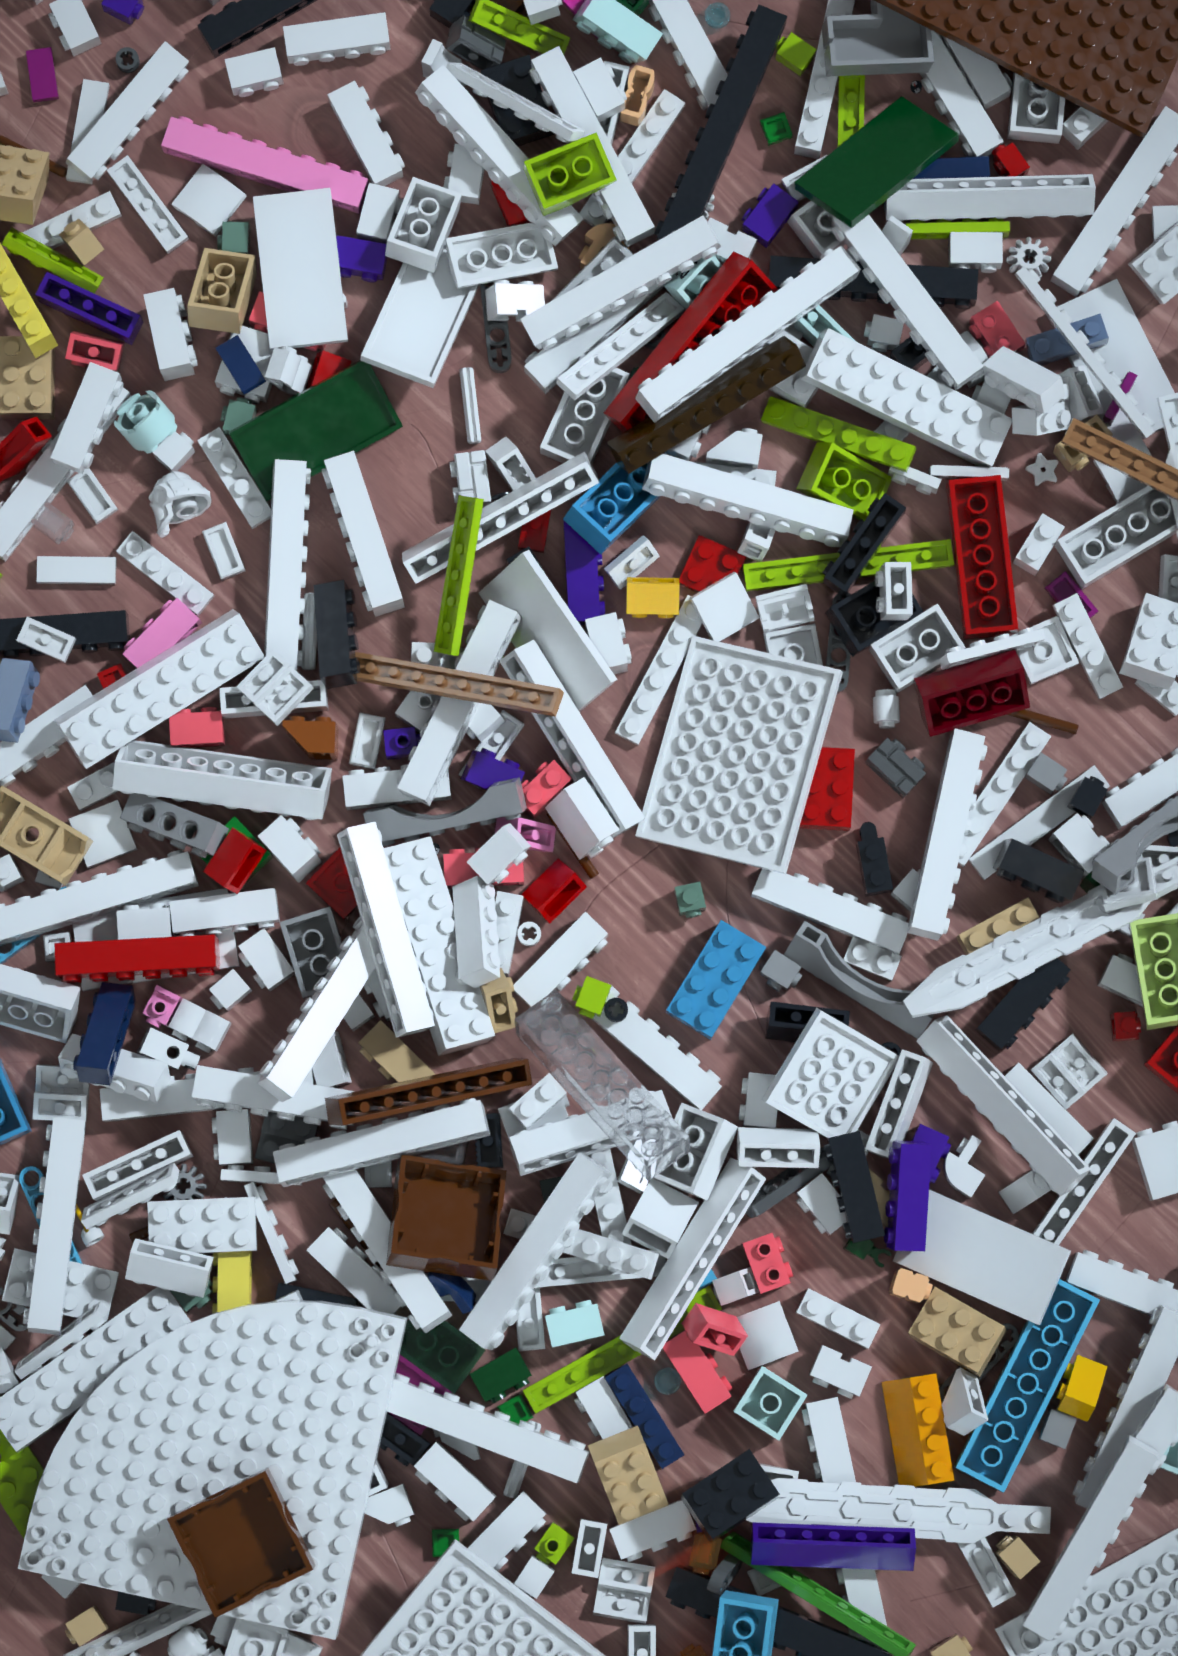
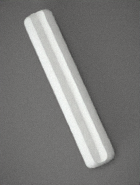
[459,367,481,444]
[301,593,317,670]
[503,1420,541,1499]

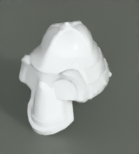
[148,471,211,538]

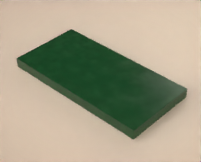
[794,96,959,228]
[228,360,403,502]

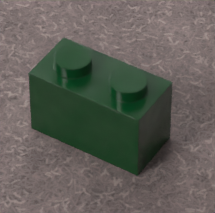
[470,1348,532,1404]

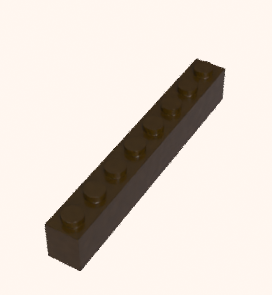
[607,336,806,474]

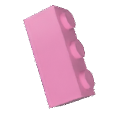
[123,598,202,669]

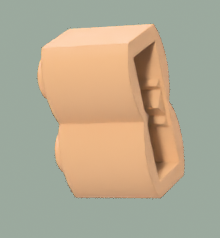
[620,65,655,127]

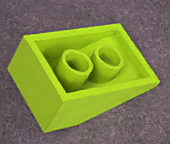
[523,132,617,216]
[796,442,892,521]

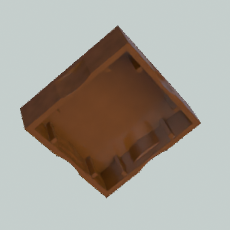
[386,1154,507,1281]
[167,1468,316,1618]

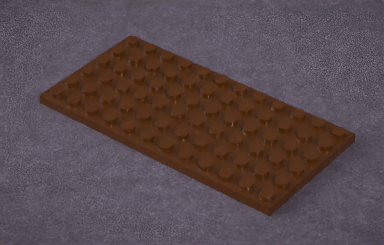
[874,0,1178,138]

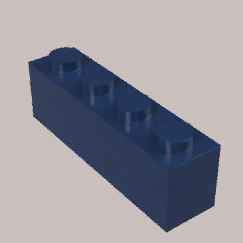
[913,156,990,179]
[73,982,136,1086]
[605,1364,685,1469]

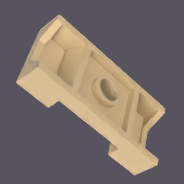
[0,786,94,886]

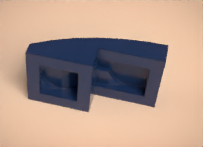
[215,335,266,395]
[428,1272,476,1314]

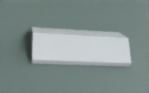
[445,222,558,289]

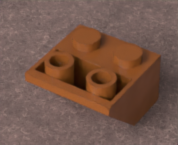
[282,716,339,760]

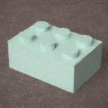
[572,0,663,64]

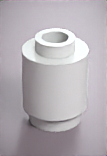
[873,689,900,729]

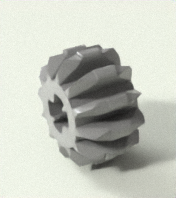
[163,1164,207,1200]

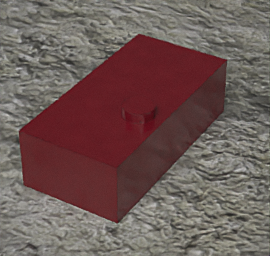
[914,649,1030,737]

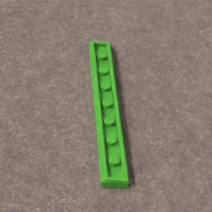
[720,1531,916,1656]

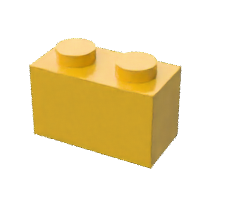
[626,577,680,618]
[1056,1355,1108,1422]

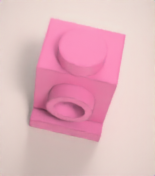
[143,985,182,1028]

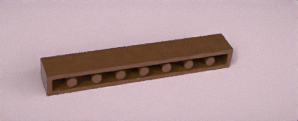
[325,1058,532,1126]

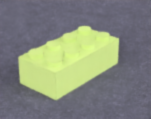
[1129,913,1178,1030]

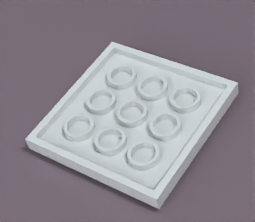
[761,1008,899,1138]

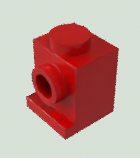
[991,142,1030,177]
[1110,1011,1141,1042]

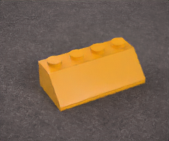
[881,1373,954,1487]

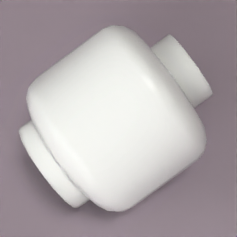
[167,1625,208,1656]

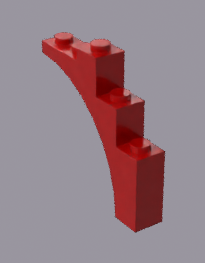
[0,416,52,483]

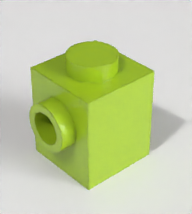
[775,32,817,77]
[572,976,612,1019]
[534,1522,575,1565]

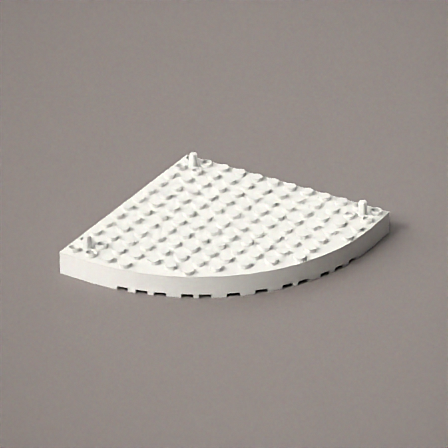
[18,1300,408,1640]

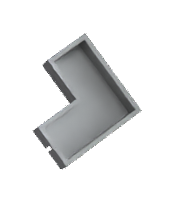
[822,0,934,76]

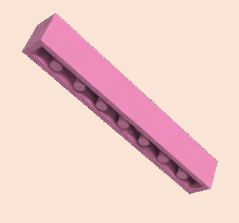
[161,116,369,214]

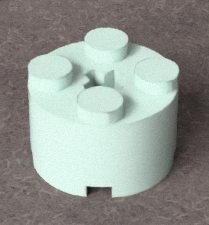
[114,390,177,454]

